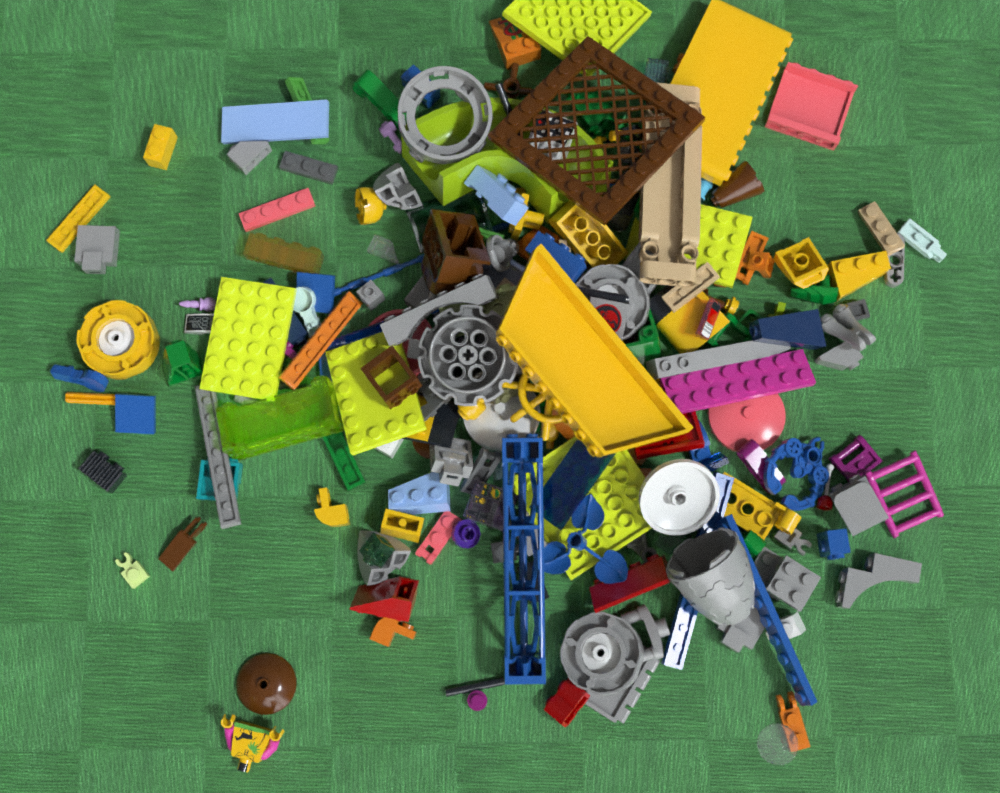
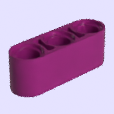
[736,439,786,494]

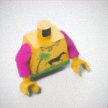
[221,714,285,772]

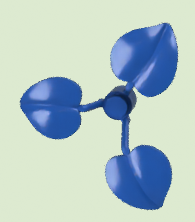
[544,494,628,584]

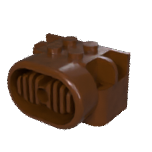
[421,209,491,296]

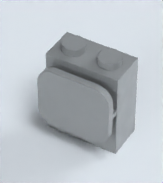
[829,474,889,536]

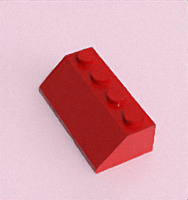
[589,553,670,613]

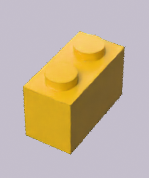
[143,124,178,170]
[380,509,424,543]

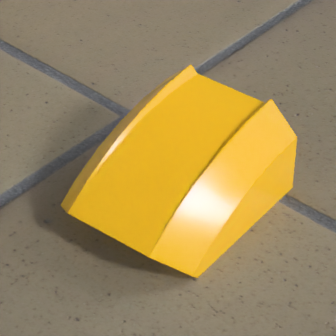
[773,237,829,289]

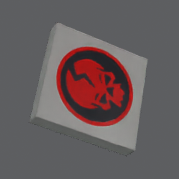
[590,297,630,340]

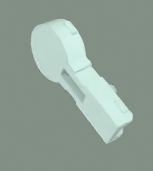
[293,287,321,338]

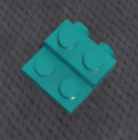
[196,457,243,501]

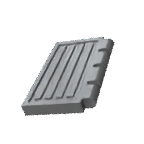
[585,645,660,724]

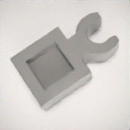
[774,528,812,556]

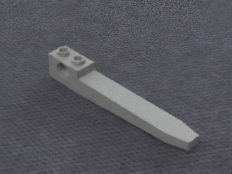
[645,340,791,379]

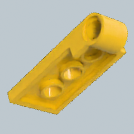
[723,472,801,540]

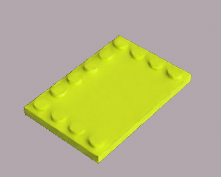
[325,332,427,455]

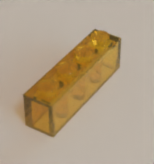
[243,232,324,274]

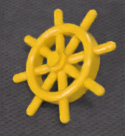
[502,373,563,441]

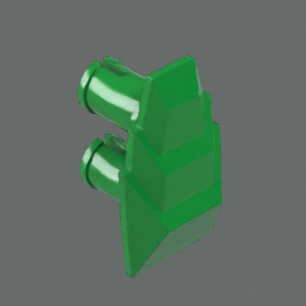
[790,274,839,305]

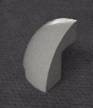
[373,163,422,210]
[358,530,411,586]

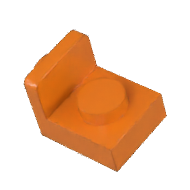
[747,251,775,278]

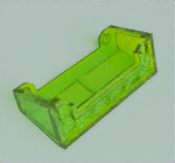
[215,375,345,461]

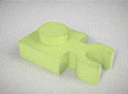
[115,552,150,589]

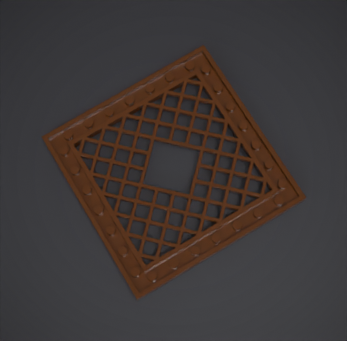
[488,36,705,226]

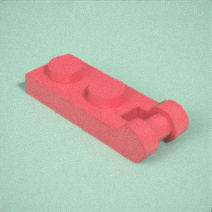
[415,511,462,565]

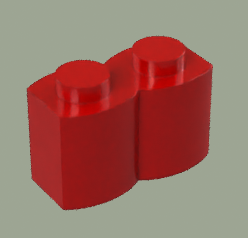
[544,678,590,728]

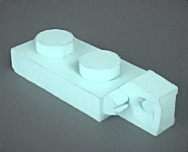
[897,219,947,263]

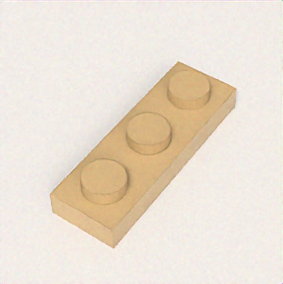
[858,201,905,256]
[662,262,720,313]

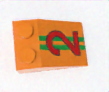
[489,17,541,70]

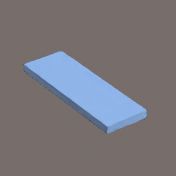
[221,100,329,144]

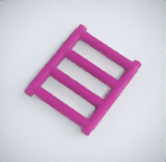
[864,450,944,538]

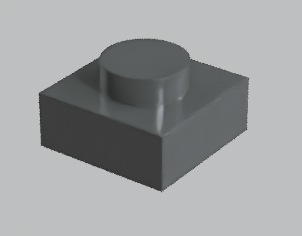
[847,299,871,321]

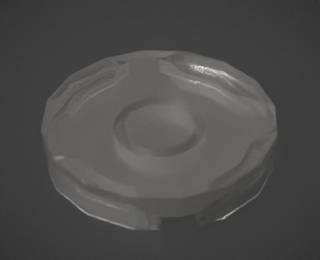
[757,723,799,765]

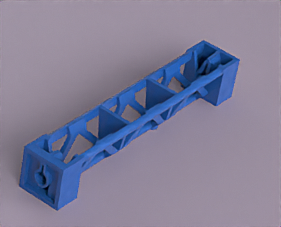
[502,434,546,685]

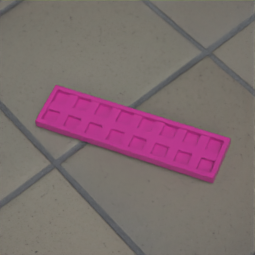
[659,349,816,414]

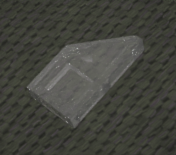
[366,235,399,264]

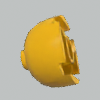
[355,187,386,225]

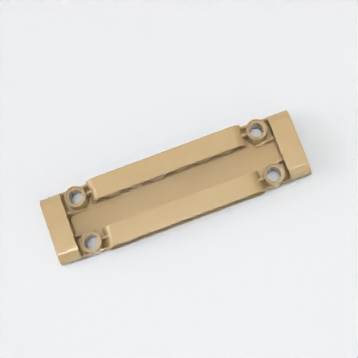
[639,83,702,287]

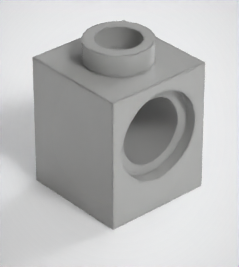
[356,280,385,311]

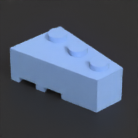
[464,165,529,226]
[388,472,451,515]

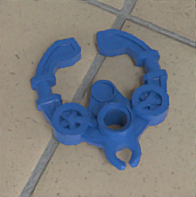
[763,437,829,511]

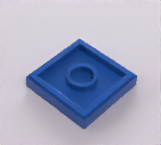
[296,272,335,313]
[115,393,156,434]

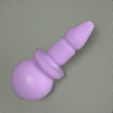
[179,297,216,312]

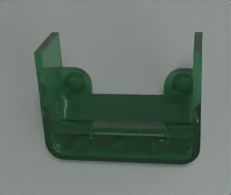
[405,190,493,254]

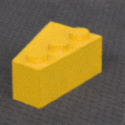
[827,251,891,303]

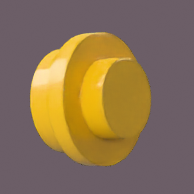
[723,296,739,315]

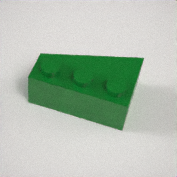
[162,340,203,387]

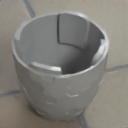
[666,527,755,625]

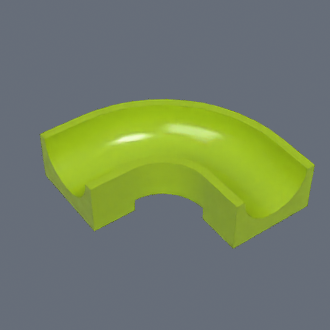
[401,97,613,224]

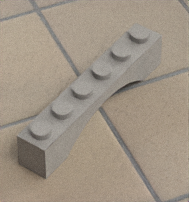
[380,274,499,347]

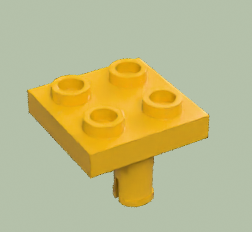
[508,193,544,241]

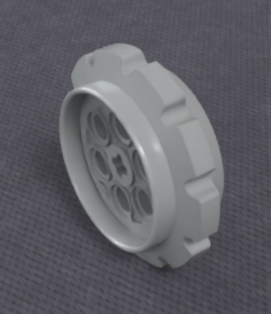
[418,305,519,406]

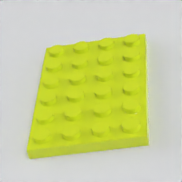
[623,204,753,288]
[199,277,297,402]

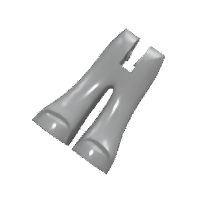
[820,304,876,351]

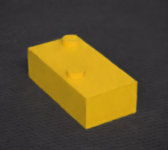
[548,200,628,271]

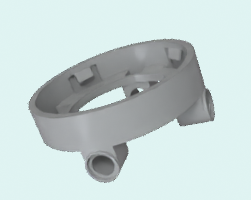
[398,66,492,164]

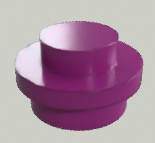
[467,690,487,711]

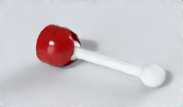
[816,464,834,510]

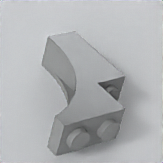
[835,553,922,609]

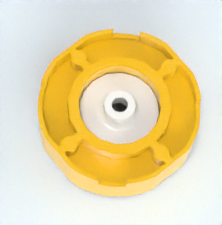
[77,300,160,380]

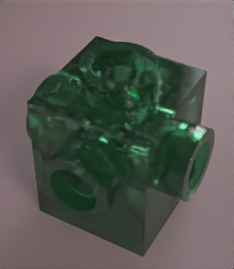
[359,532,395,568]

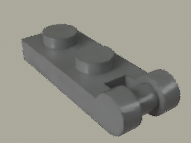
[460,447,501,495]

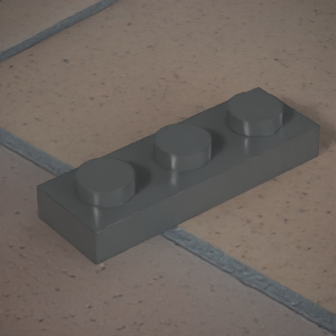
[279,151,338,185]

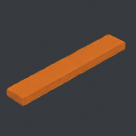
[278,291,363,390]

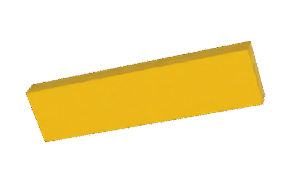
[46,184,110,253]

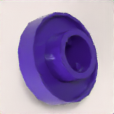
[451,519,481,549]

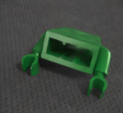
[563,87,618,139]

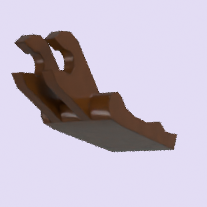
[158,517,207,572]

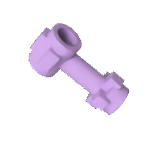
[379,121,402,154]

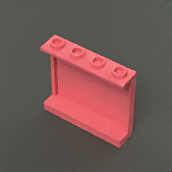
[764,62,858,151]

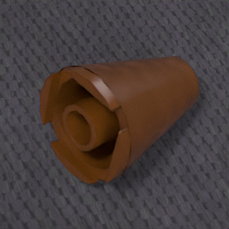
[710,161,765,208]

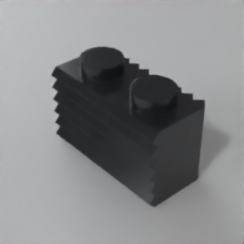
[78,450,127,493]

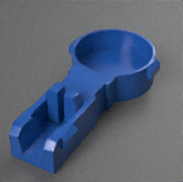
[50,364,109,392]

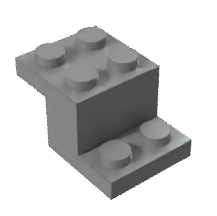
[754,547,821,612]

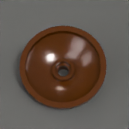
[236,653,297,715]

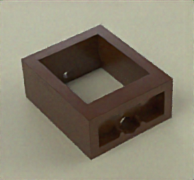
[360,346,422,410]

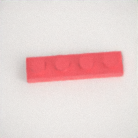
[238,188,316,232]

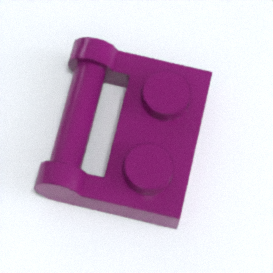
[829,435,882,482]

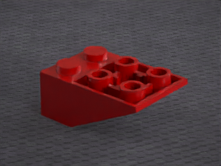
[350,577,419,622]

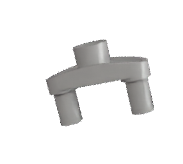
[621,604,670,663]

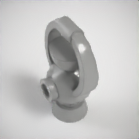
[486,235,519,272]

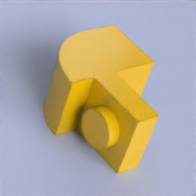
[314,487,350,527]

